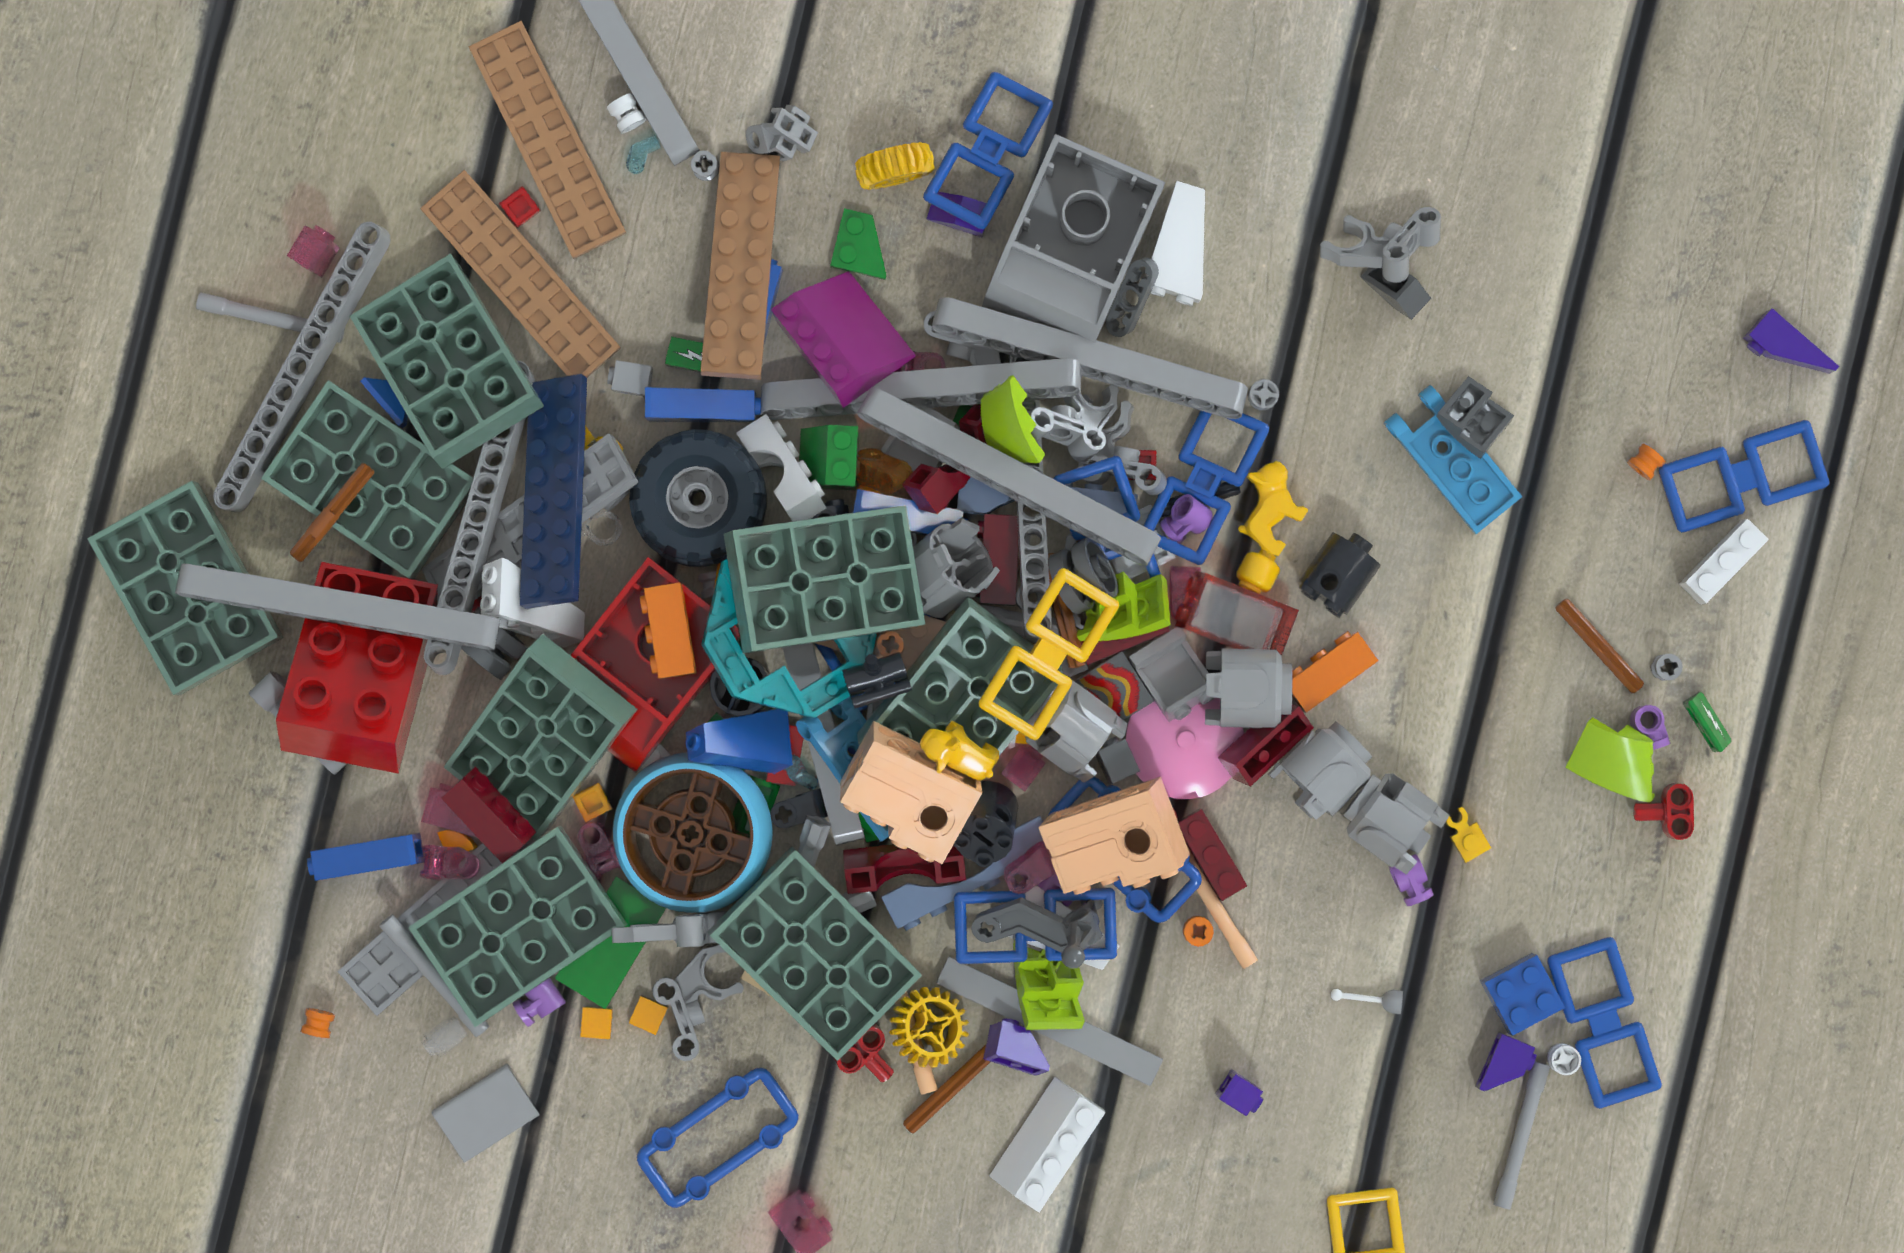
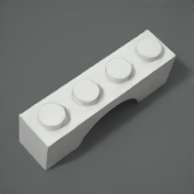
[736,414,826,522]

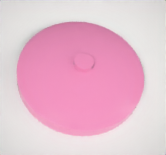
[1125,698,1244,799]

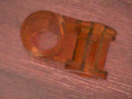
[857,448,913,495]

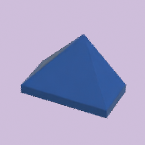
[360,377,408,429]

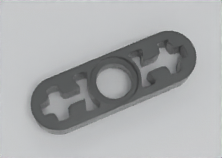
[1106,258,1159,337]

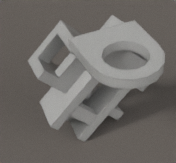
[746,105,818,161]

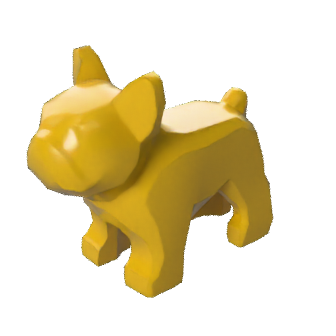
[1238,461,1309,557]
[920,720,999,781]

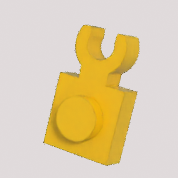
[1445,807,1491,863]

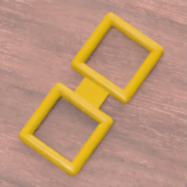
[978,568,1119,740]
[1327,1188,1405,1253]

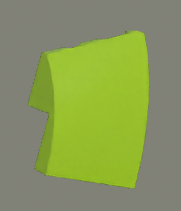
[981,375,1045,463]
[1077,571,1171,641]
[1565,717,1655,803]
[1013,940,1085,1030]

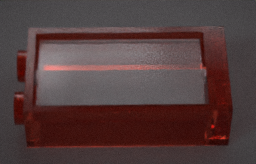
[1175,571,1299,655]

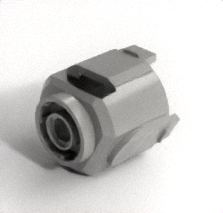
[913,518,1000,618]
[1205,648,1292,728]
[1025,680,1128,782]
[1268,721,1372,820]
[1343,773,1449,875]

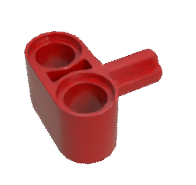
[1633,783,1694,840]
[834,1023,894,1082]

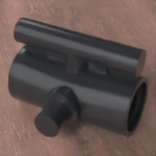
[842,652,912,709]

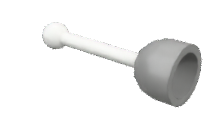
[1330,989,1403,1014]

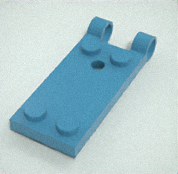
[1384,385,1522,534]
[796,696,889,842]

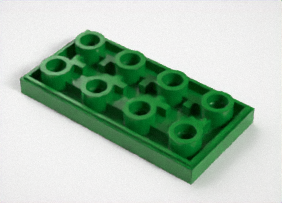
[554,876,666,1009]

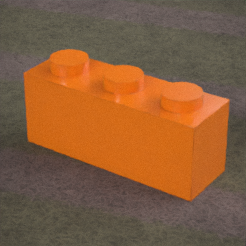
[640,583,696,679]
[1292,631,1379,713]

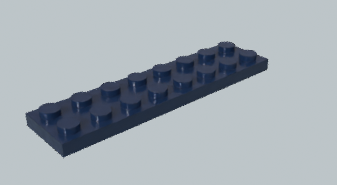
[520,374,587,609]

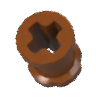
[877,631,904,657]

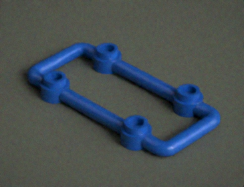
[1048,776,1202,923]
[637,1068,798,1208]

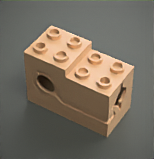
[840,721,982,864]
[1038,777,1190,895]

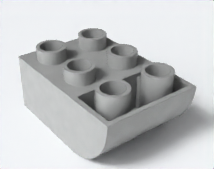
[982,134,1165,342]

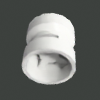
[607,93,647,134]
[1547,1043,1581,1075]

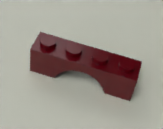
[902,404,987,515]
[843,844,966,894]

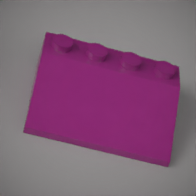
[771,271,916,408]

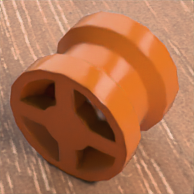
[1627,444,1666,481]
[1183,916,1214,947]
[300,1008,335,1038]

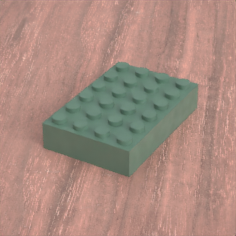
[350,253,544,469]
[261,380,474,580]
[87,481,284,695]
[724,505,925,654]
[857,597,1063,756]
[444,634,638,841]
[408,826,628,1027]
[707,846,922,1061]

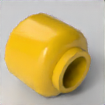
[1236,549,1280,595]

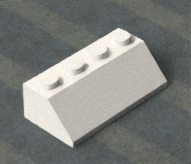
[989,1077,1105,1213]

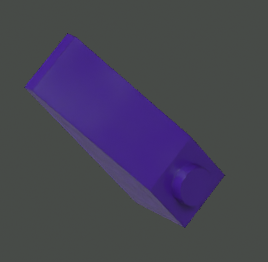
[1743,308,1840,374]

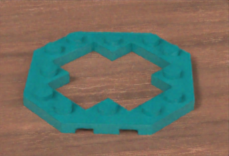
[701,559,877,718]

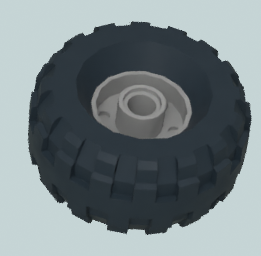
[629,429,767,567]

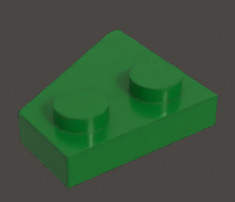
[830,208,887,280]

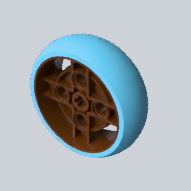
[613,752,773,913]

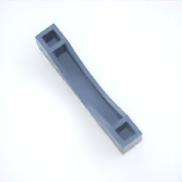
[957,477,1138,515]
[881,815,1052,931]

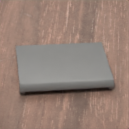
[431,1064,540,1163]

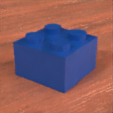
[1480,953,1565,1036]

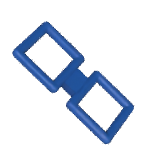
[923,72,1053,229]
[1143,410,1269,565]
[1658,420,1829,533]
[1053,456,1161,578]
[954,888,1117,964]
[1547,937,1662,1109]

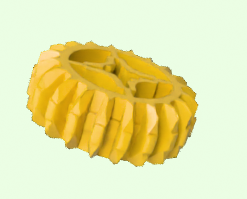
[855,142,935,190]
[889,987,969,1068]

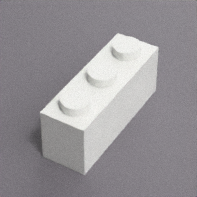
[1679,519,1769,604]

